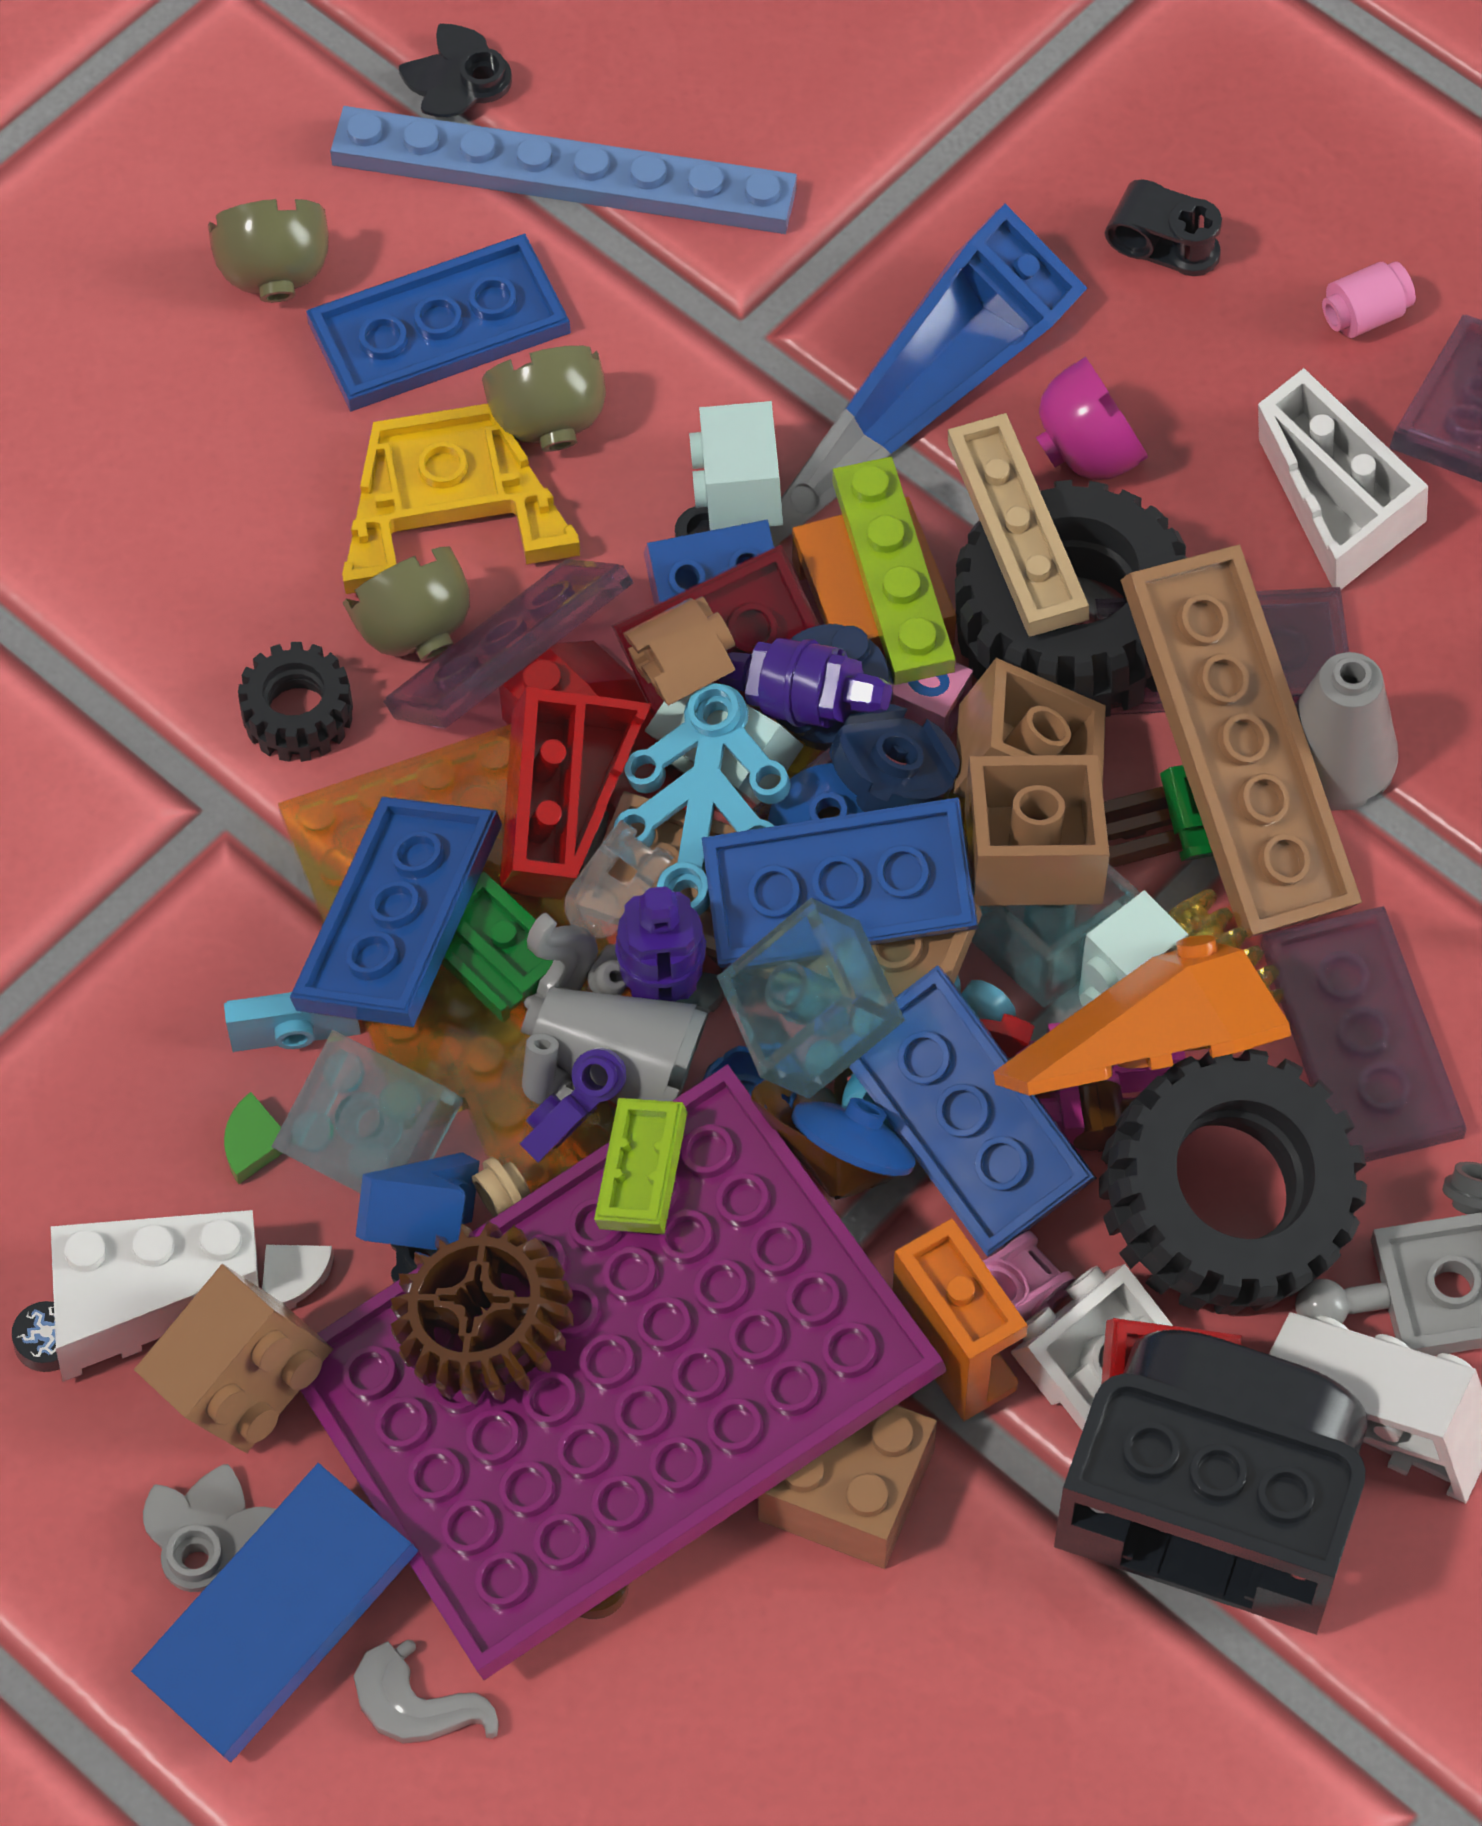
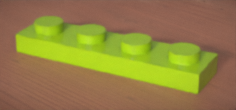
[832,456,956,685]

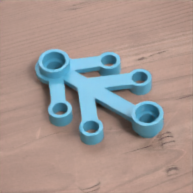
[614,683,791,916]

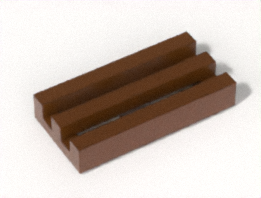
[1104,786,1182,869]

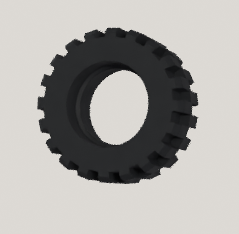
[955,480,1187,717]
[1099,1049,1367,1314]

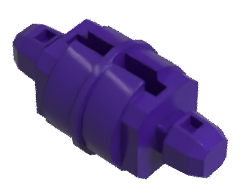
[718,638,892,728]
[615,886,706,1002]

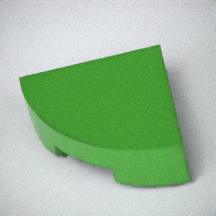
[224,1092,292,1184]

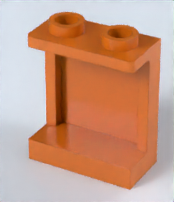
[792,496,956,659]
[892,1218,1028,1422]

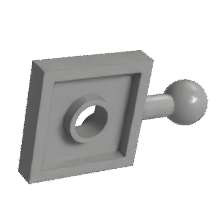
[1295,1212,1482,1356]

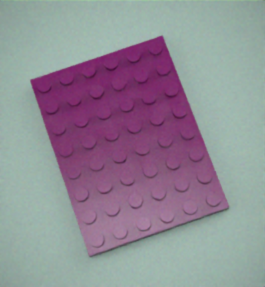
[300,1064,947,1680]

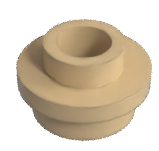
[472,1157,530,1217]

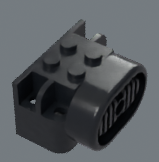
[1054,1330,1368,1635]

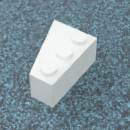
[1258,368,1428,594]
[51,1210,259,1382]
[1269,1312,1482,1504]

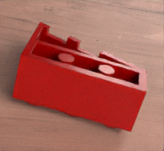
[499,687,652,900]

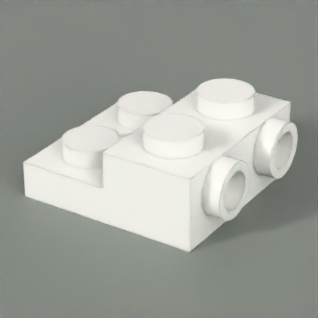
[1011,1264,1173,1431]

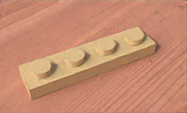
[948,413,1089,637]

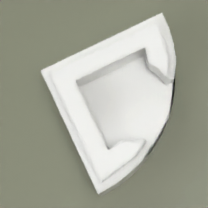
[262,1245,334,1310]

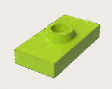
[594,1098,688,1234]

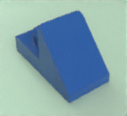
[355,1152,480,1250]

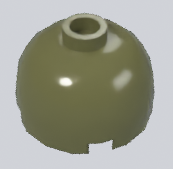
[208,199,328,303]
[482,345,606,452]
[343,546,470,661]

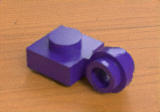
[520,1048,626,1162]

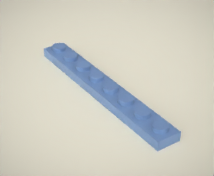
[330,106,797,234]

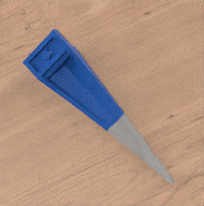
[769,203,1087,546]

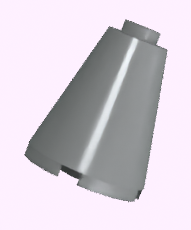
[1295,652,1398,811]
[521,987,709,1105]

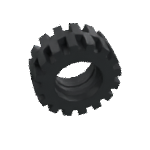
[238,642,353,762]

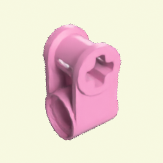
[982,1231,1076,1322]

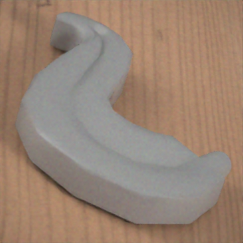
[524,913,598,1009]
[354,1640,499,1744]

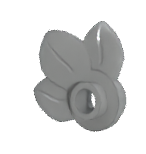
[143,1464,276,1592]

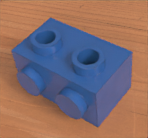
[644,519,774,605]

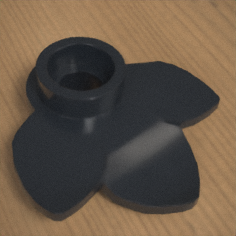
[399,23,512,118]

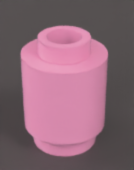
[1322,261,1416,338]

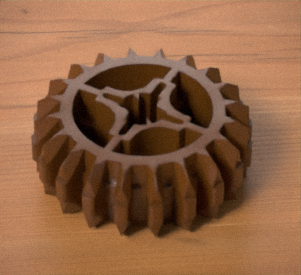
[391,1220,574,1405]

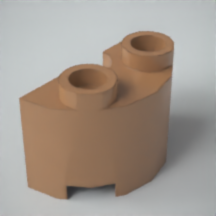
[623,596,735,706]

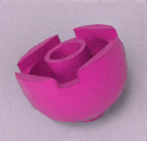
[1036,356,1148,480]

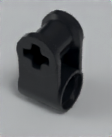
[1105,179,1222,276]

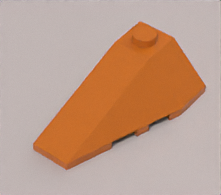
[993,935,1291,1096]

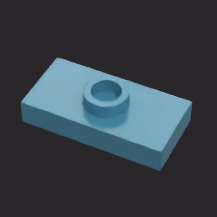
[224,992,361,1052]

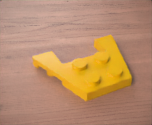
[342,403,580,594]

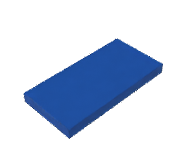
[306,233,571,412]
[290,797,502,1027]
[702,798,978,968]
[833,965,1097,1257]
[131,1463,419,1762]

